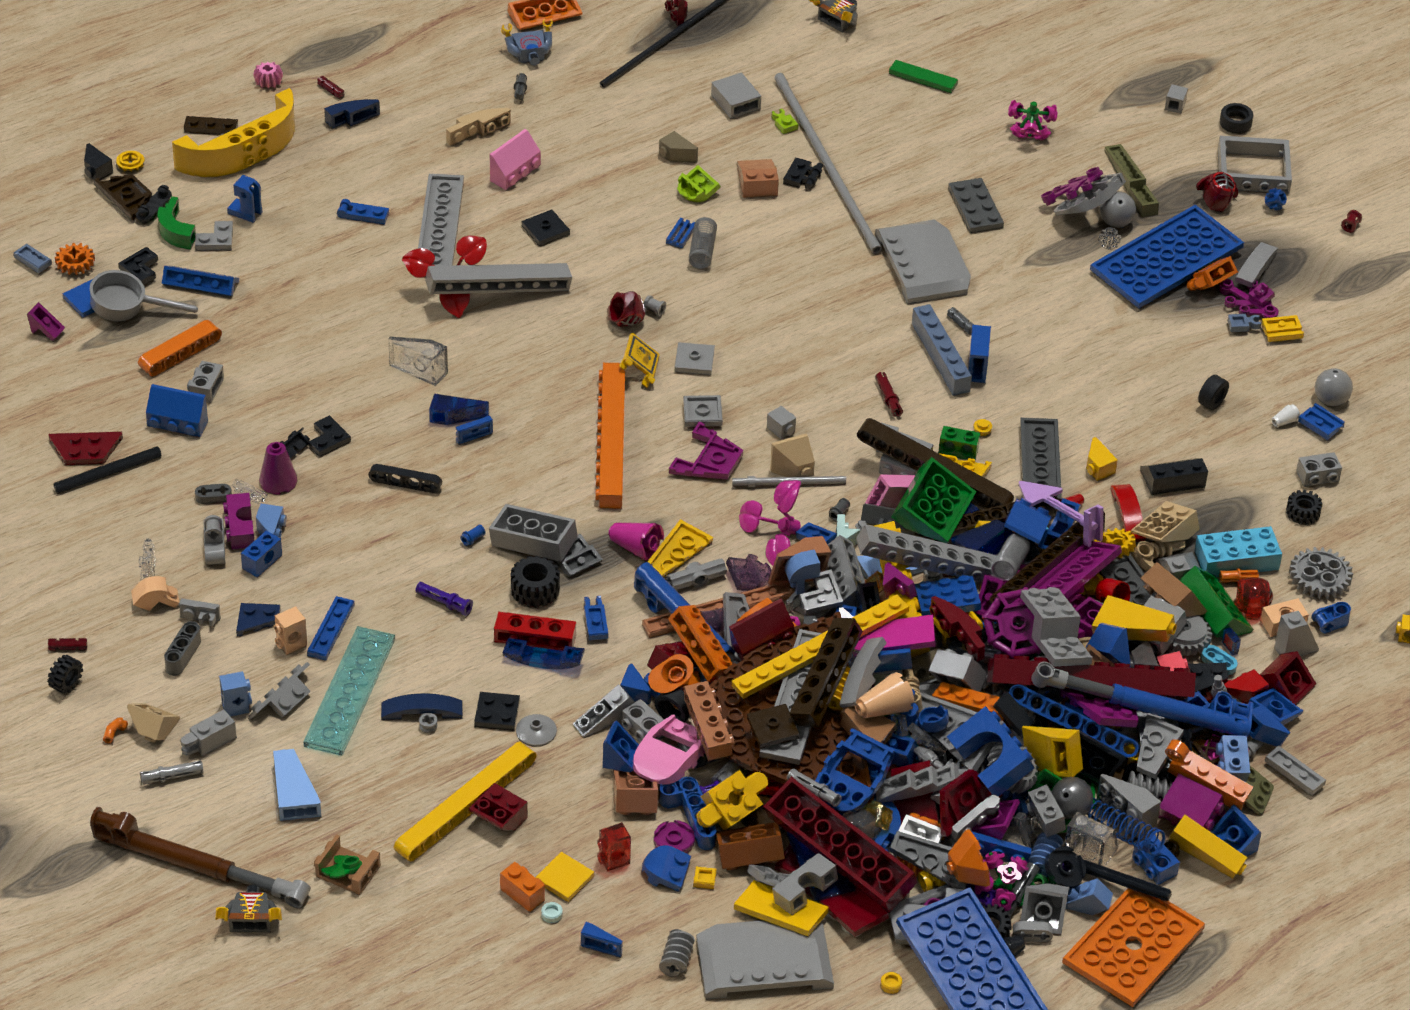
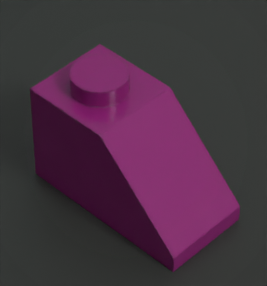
[974,575,1008,615]

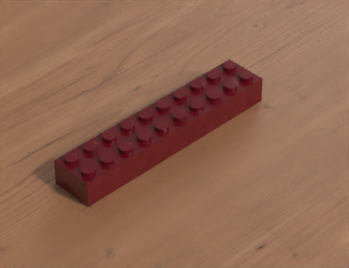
[987,654,1196,697]

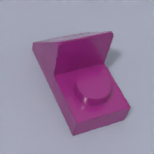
[27,302,66,341]
[883,562,917,599]

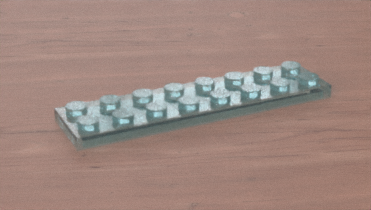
[303,626,395,756]

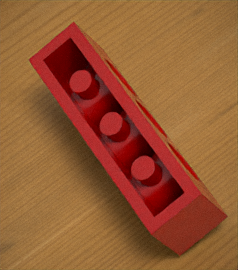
[494,611,576,652]

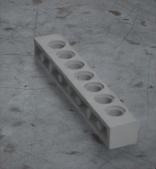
[856,524,1005,583]

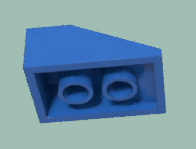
[1004,498,1051,544]

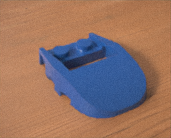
[815,728,895,813]

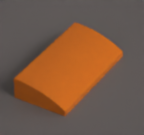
[507,0,583,30]

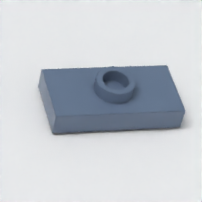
[13,244,52,273]

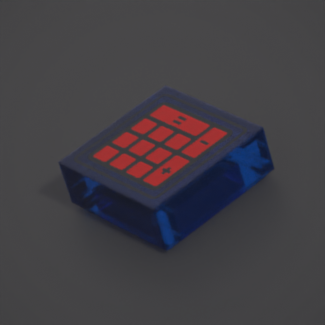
[1222,627,1241,656]

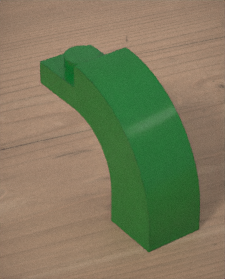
[158,196,196,250]

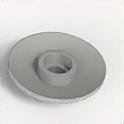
[516,714,557,746]

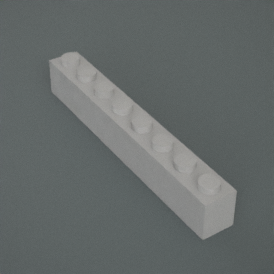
[425,263,572,294]

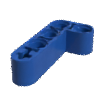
[659,777,716,850]

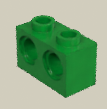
[938,426,980,460]

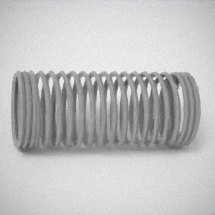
[689,217,717,269]
[991,534,1030,581]

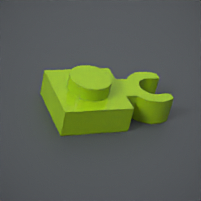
[772,108,799,134]

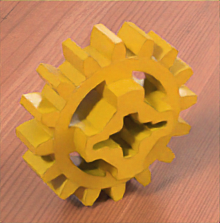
[1094,528,1136,558]

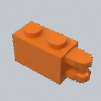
[1187,256,1238,291]

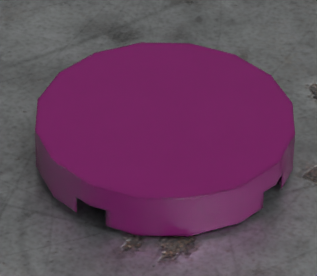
[654,820,695,853]

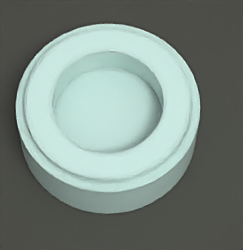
[541,902,563,923]

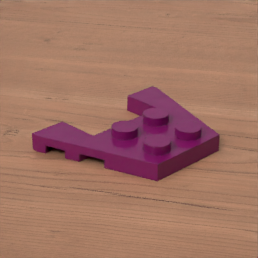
[669,422,743,479]
[1059,688,1138,727]

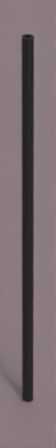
[600,0,727,87]

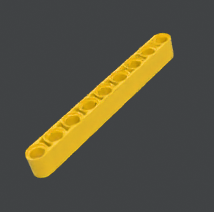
[394,742,537,862]

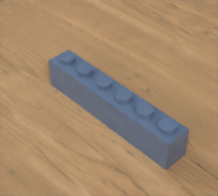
[912,304,972,396]

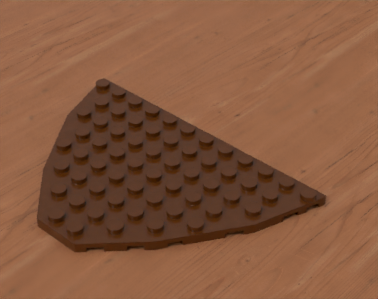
[696,612,874,805]

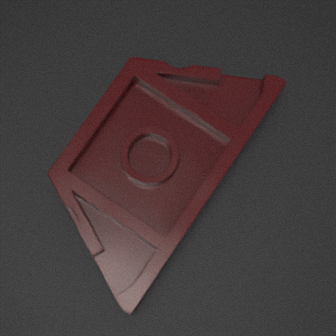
[49,431,123,465]
[940,769,1003,837]

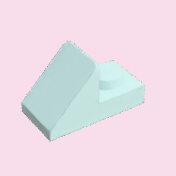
[836,514,860,546]

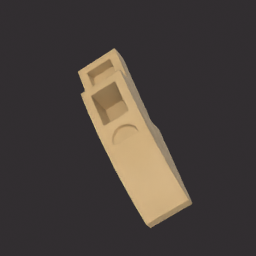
[446,108,511,146]

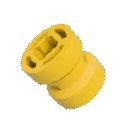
[918,871,946,892]

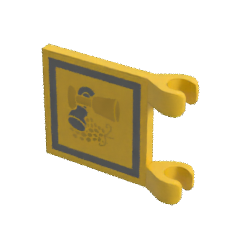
[619,333,660,388]

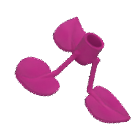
[739,480,801,566]

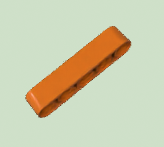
[138,320,222,376]

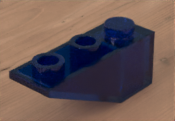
[429,394,489,425]

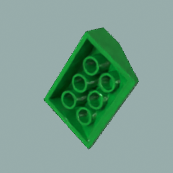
[891,457,977,543]

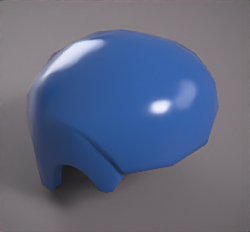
[918,705,949,733]

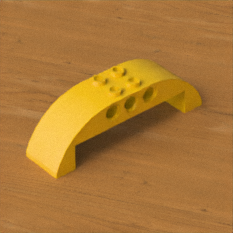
[172,88,295,177]

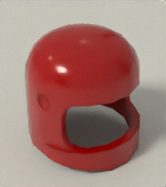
[1095,578,1131,603]

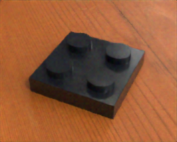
[474,692,520,731]

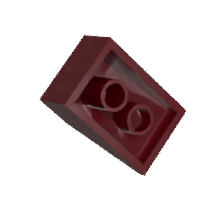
[891,760,939,825]

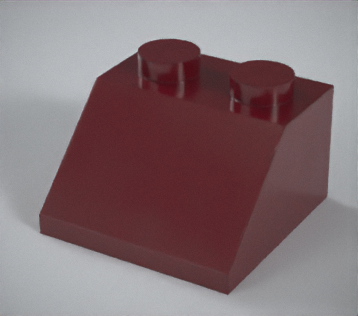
[1260,651,1316,705]

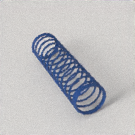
[1082,798,1165,855]

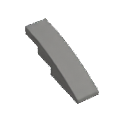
[1235,242,1278,287]
[839,637,886,708]
[876,762,959,803]

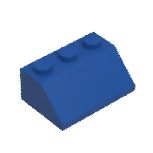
[146,384,208,437]

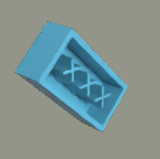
[1194,526,1282,577]

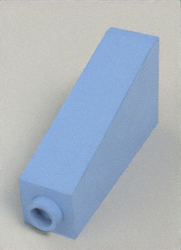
[273,749,322,821]

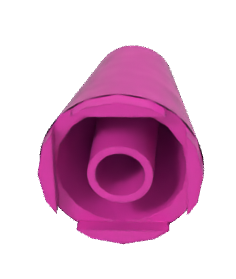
[608,523,664,561]

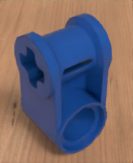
[1311,602,1351,634]

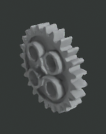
[1289,547,1353,599]

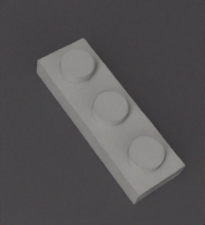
[1265,746,1326,795]

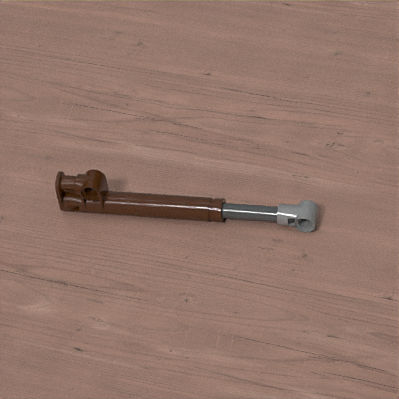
[90,807,311,908]

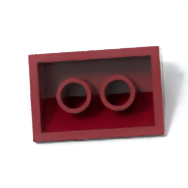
[729,598,795,661]

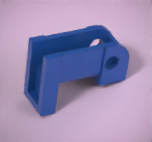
[227,175,263,223]

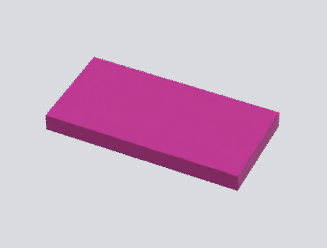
[854,615,936,657]

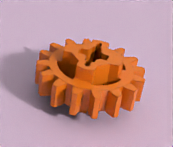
[55,243,95,275]

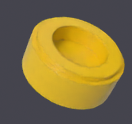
[880,972,902,994]

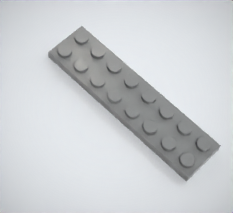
[418,174,464,266]
[760,629,822,765]

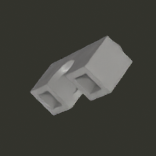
[772,853,838,915]

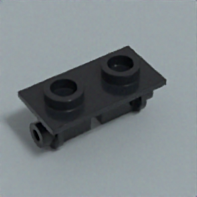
[280,427,310,459]

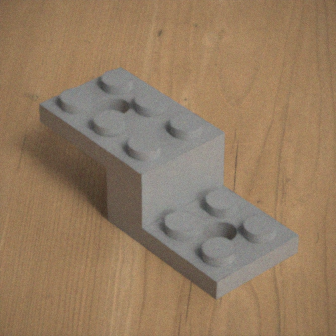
[1020,587,1093,667]

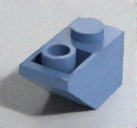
[256,503,287,538]
[1066,878,1113,915]

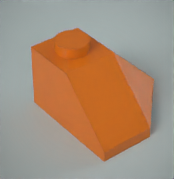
[946,829,990,887]

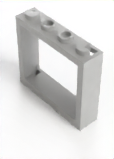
[1218,136,1292,194]

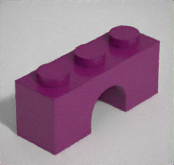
[223,493,254,550]

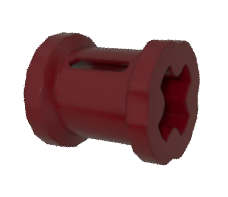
[1341,210,1362,233]

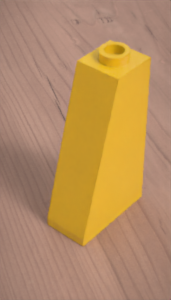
[1092,595,1177,642]
[1167,814,1248,879]

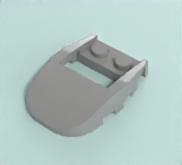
[1054,173,1126,216]

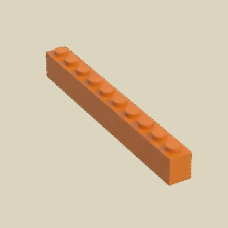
[595,362,625,509]

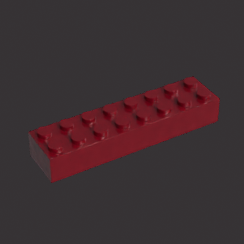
[763,776,918,913]

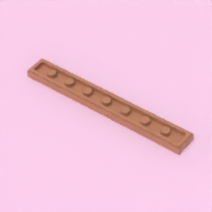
[642,583,794,638]

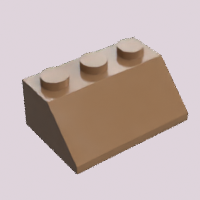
[1141,562,1207,617]

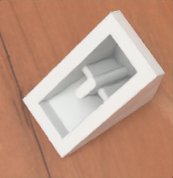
[899,814,942,843]

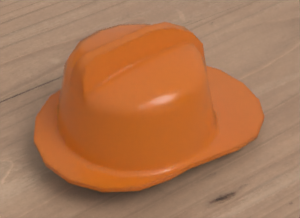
[648,654,694,693]

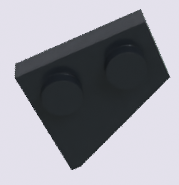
[1188,663,1228,693]

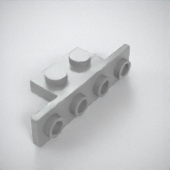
[248,662,311,719]

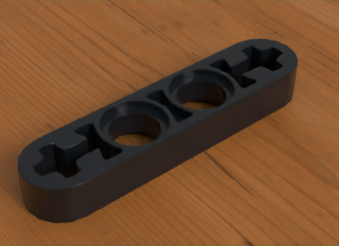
[368,464,442,493]

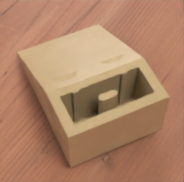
[1131,501,1200,542]

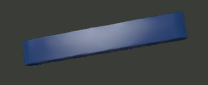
[1009,685,1140,758]

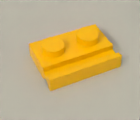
[1261,315,1304,342]

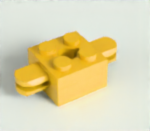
[696,770,768,831]

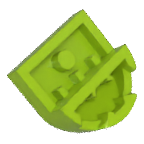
[677,165,721,202]

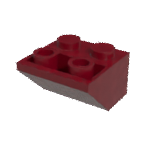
[469,783,528,830]

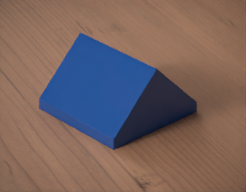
[1085,623,1131,667]
[602,720,639,772]
[1210,805,1262,857]

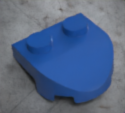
[642,845,691,892]

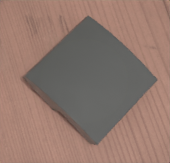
[553,534,603,577]

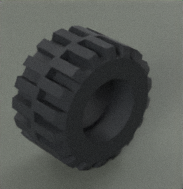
[510,556,560,608]

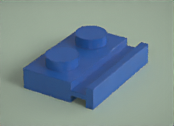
[1298,403,1345,440]

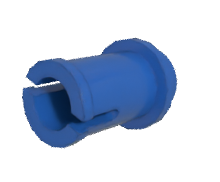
[460,524,486,546]

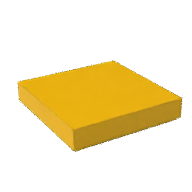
[535,852,594,902]

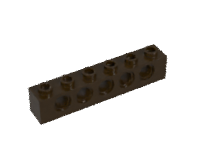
[789,618,863,727]

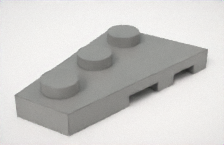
[723,592,749,647]
[1137,714,1184,779]

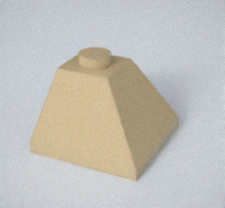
[770,433,815,477]
[127,703,180,743]

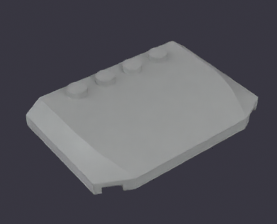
[875,219,971,304]
[696,920,834,1000]

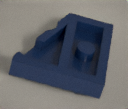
[236,603,281,636]

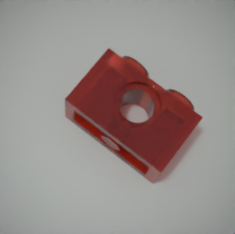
[597,822,631,872]

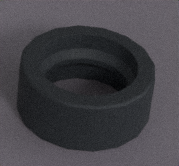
[1220,103,1253,134]
[655,688,691,722]

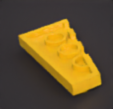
[648,519,713,577]

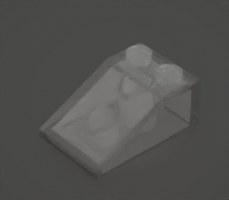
[388,336,448,386]

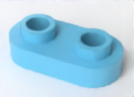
[1201,645,1238,675]

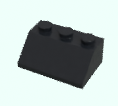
[1140,458,1208,495]
[1066,727,1126,783]

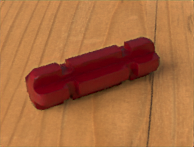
[317,76,345,99]
[48,638,88,650]

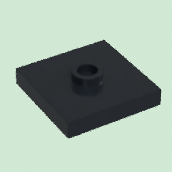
[521,209,570,246]

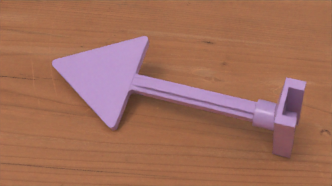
[1019,481,1103,547]

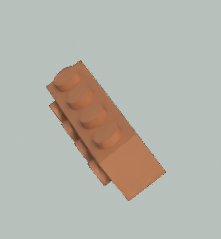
[684,681,735,761]

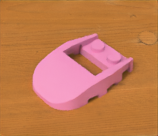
[633,715,705,785]

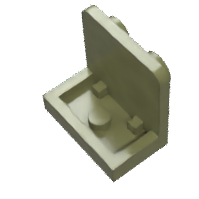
[1245,766,1274,815]

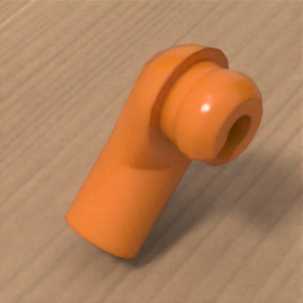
[103,717,128,743]

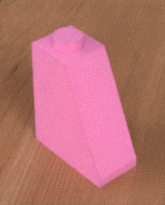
[865,474,915,509]

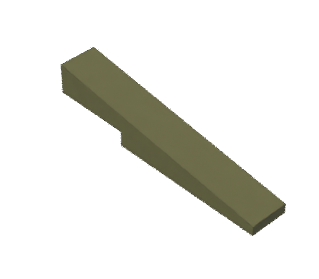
[1105,144,1159,218]

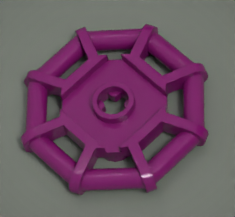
[982,587,1042,659]

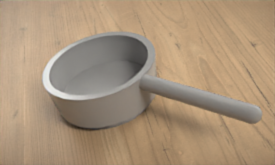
[90,270,198,322]

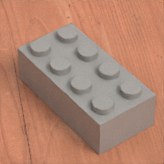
[489,504,578,562]

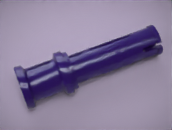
[415,581,473,616]

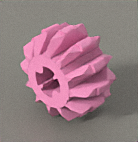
[253,62,283,89]

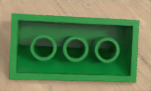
[1179,565,1254,639]

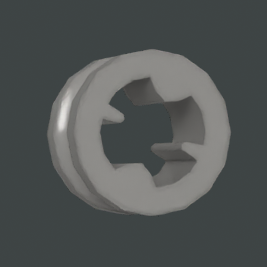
[419,713,438,733]

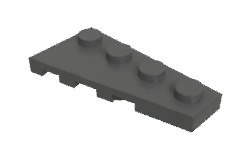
[890,831,968,890]

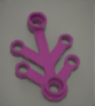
[1041,167,1103,206]
[1219,279,1279,318]

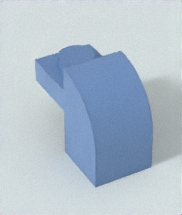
[784,550,820,595]

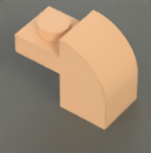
[131,576,179,611]

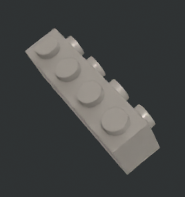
[828,535,865,607]

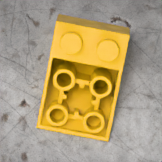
[1022,726,1083,777]

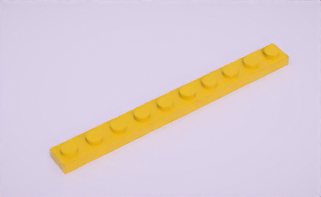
[732,594,909,699]

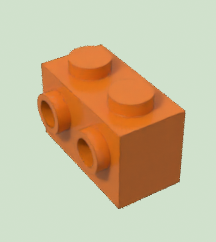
[500,862,545,912]

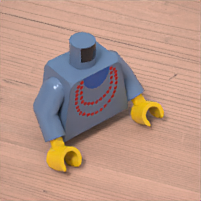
[501,19,553,65]

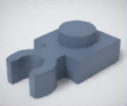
[1227,314,1261,332]

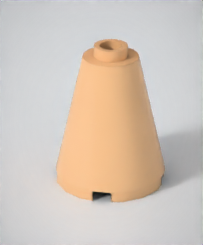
[855,672,914,718]

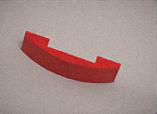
[1111,484,1146,542]

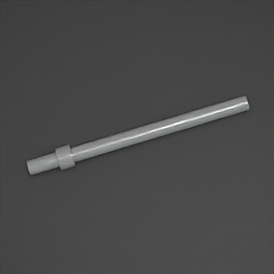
[732,476,846,487]

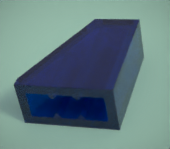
[951,519,1012,555]

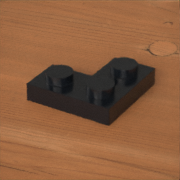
[118,247,158,285]
[309,415,351,457]

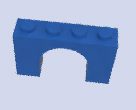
[947,706,1035,796]

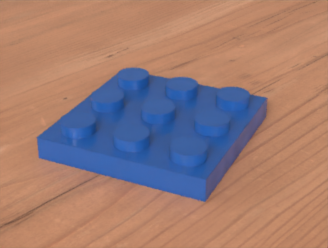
[915,575,981,616]

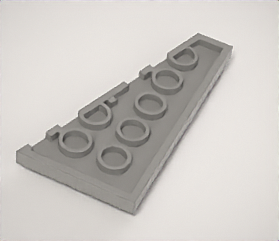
[920,692,1004,771]

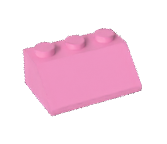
[490,129,541,190]

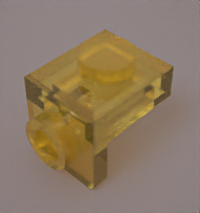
[860,801,893,830]

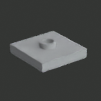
[675,342,715,375]
[683,395,723,427]

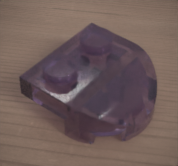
[726,554,772,591]

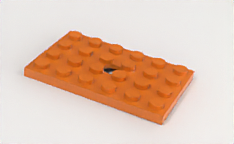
[1062,888,1205,1007]

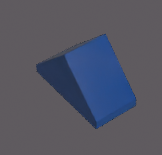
[620,663,651,705]

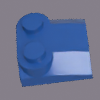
[1249,688,1304,726]

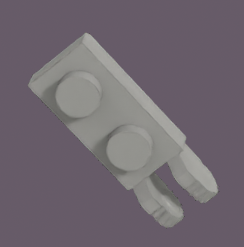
[951,795,1000,842]

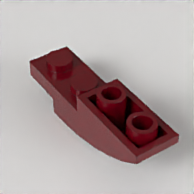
[929,596,985,662]

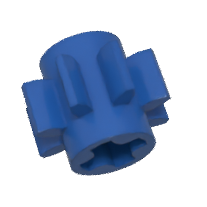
[1265,188,1287,211]

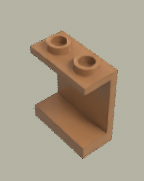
[314,834,381,895]

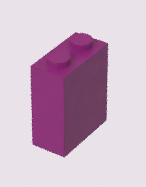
[1159,774,1225,831]

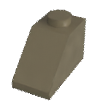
[659,131,698,163]

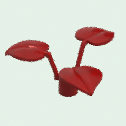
[402,235,487,318]

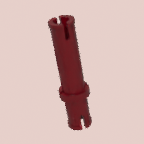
[875,372,903,417]

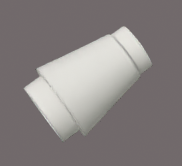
[1271,404,1300,428]

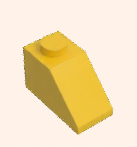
[1086,437,1118,481]

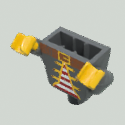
[809,0,858,32]
[215,885,282,933]

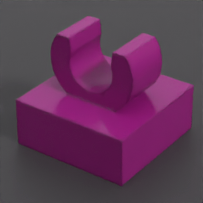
[1249,282,1275,307]

